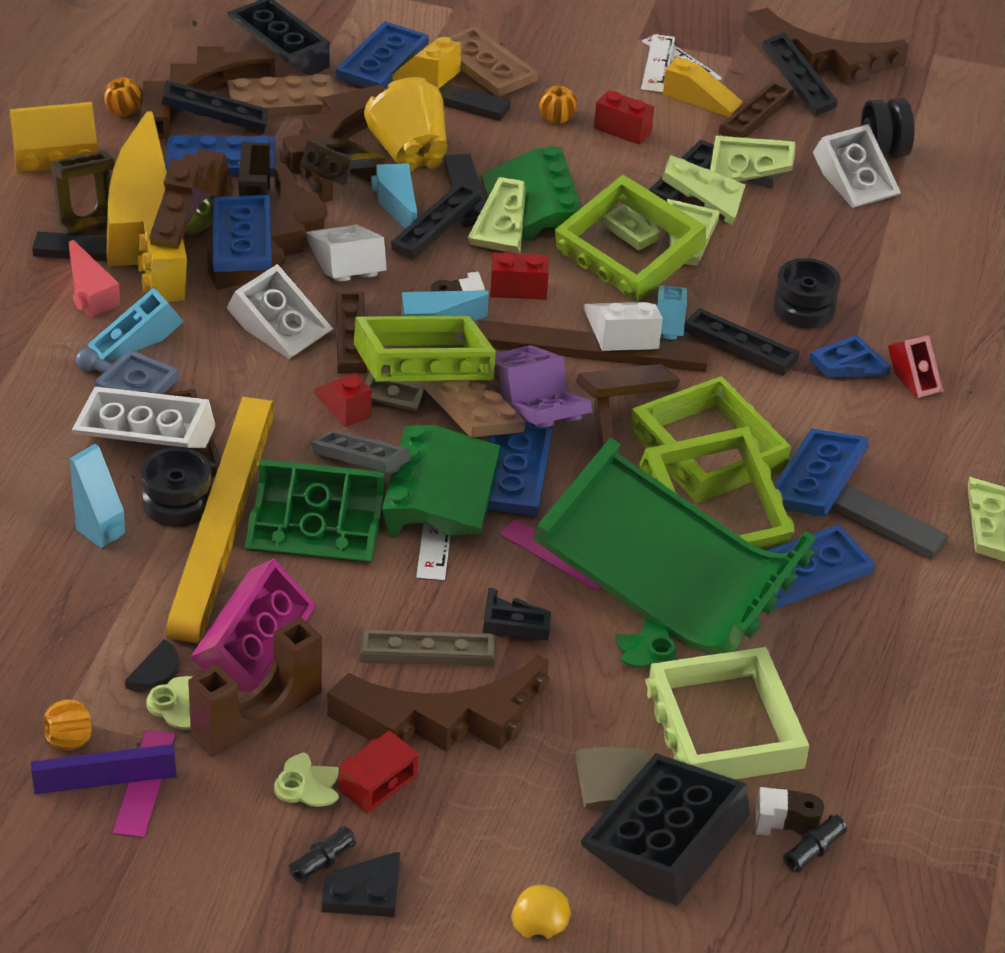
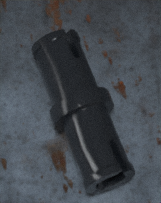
[783,814,848,873]
[289,826,356,884]

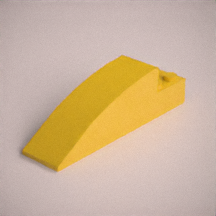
[107,111,187,302]

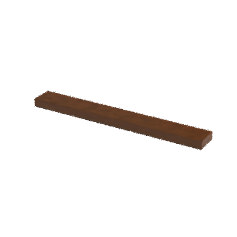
[477,320,709,372]

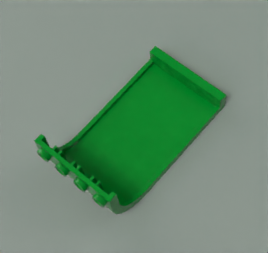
[533,437,816,655]

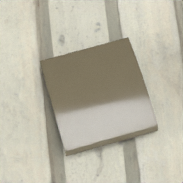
[365,365,429,412]
[575,747,650,812]

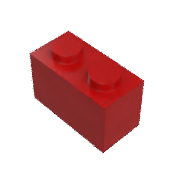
[594,90,655,145]
[490,252,549,300]
[338,730,419,813]

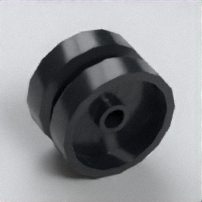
[861,98,915,157]
[773,258,841,328]
[141,447,211,527]

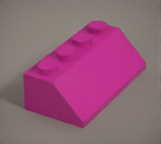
[191,559,316,693]

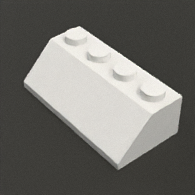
[72,387,216,448]

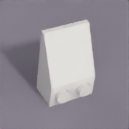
[813,124,901,208]
[306,224,387,281]
[226,264,333,360]
[583,302,663,351]

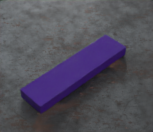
[31,744,177,794]

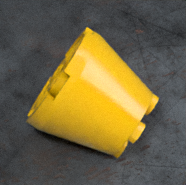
[364,77,447,172]

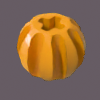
[104,77,143,117]
[539,86,578,124]
[44,699,92,751]

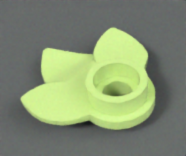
[146,676,194,730]
[274,752,339,807]

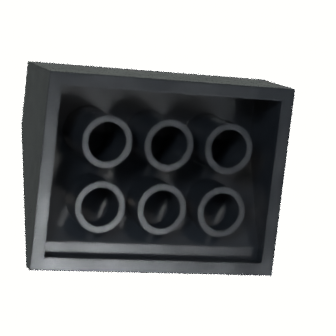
[581,753,750,906]

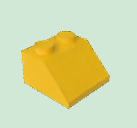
[392,37,461,88]

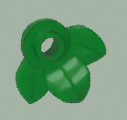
[616,619,678,667]

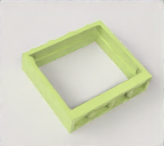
[645,647,809,780]

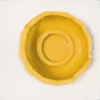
[511,885,571,940]

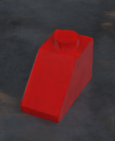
[887,335,943,398]
[314,373,372,427]

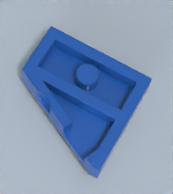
[809,335,891,377]

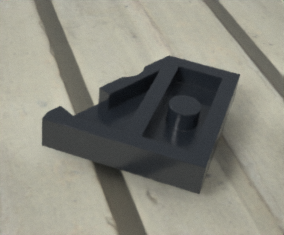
[483,588,551,641]
[321,852,400,917]

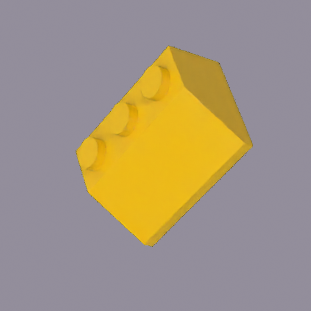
[10,102,98,173]

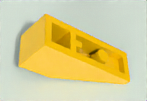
[663,57,743,117]

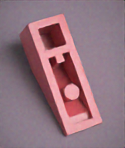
[69,240,121,318]

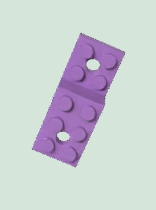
[478,345,592,428]

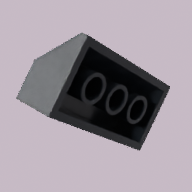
[228,0,330,76]

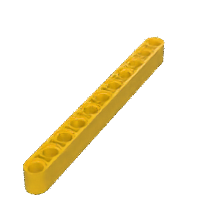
[166,397,274,644]

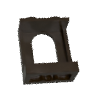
[300,138,386,186]
[238,142,270,196]
[51,151,115,234]

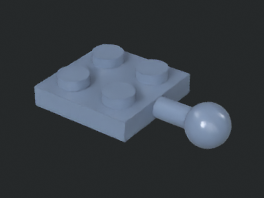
[75,348,179,394]

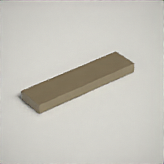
[361,630,495,666]

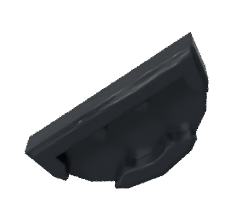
[125,639,178,692]

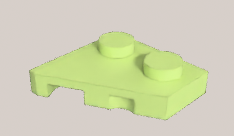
[601,205,660,251]

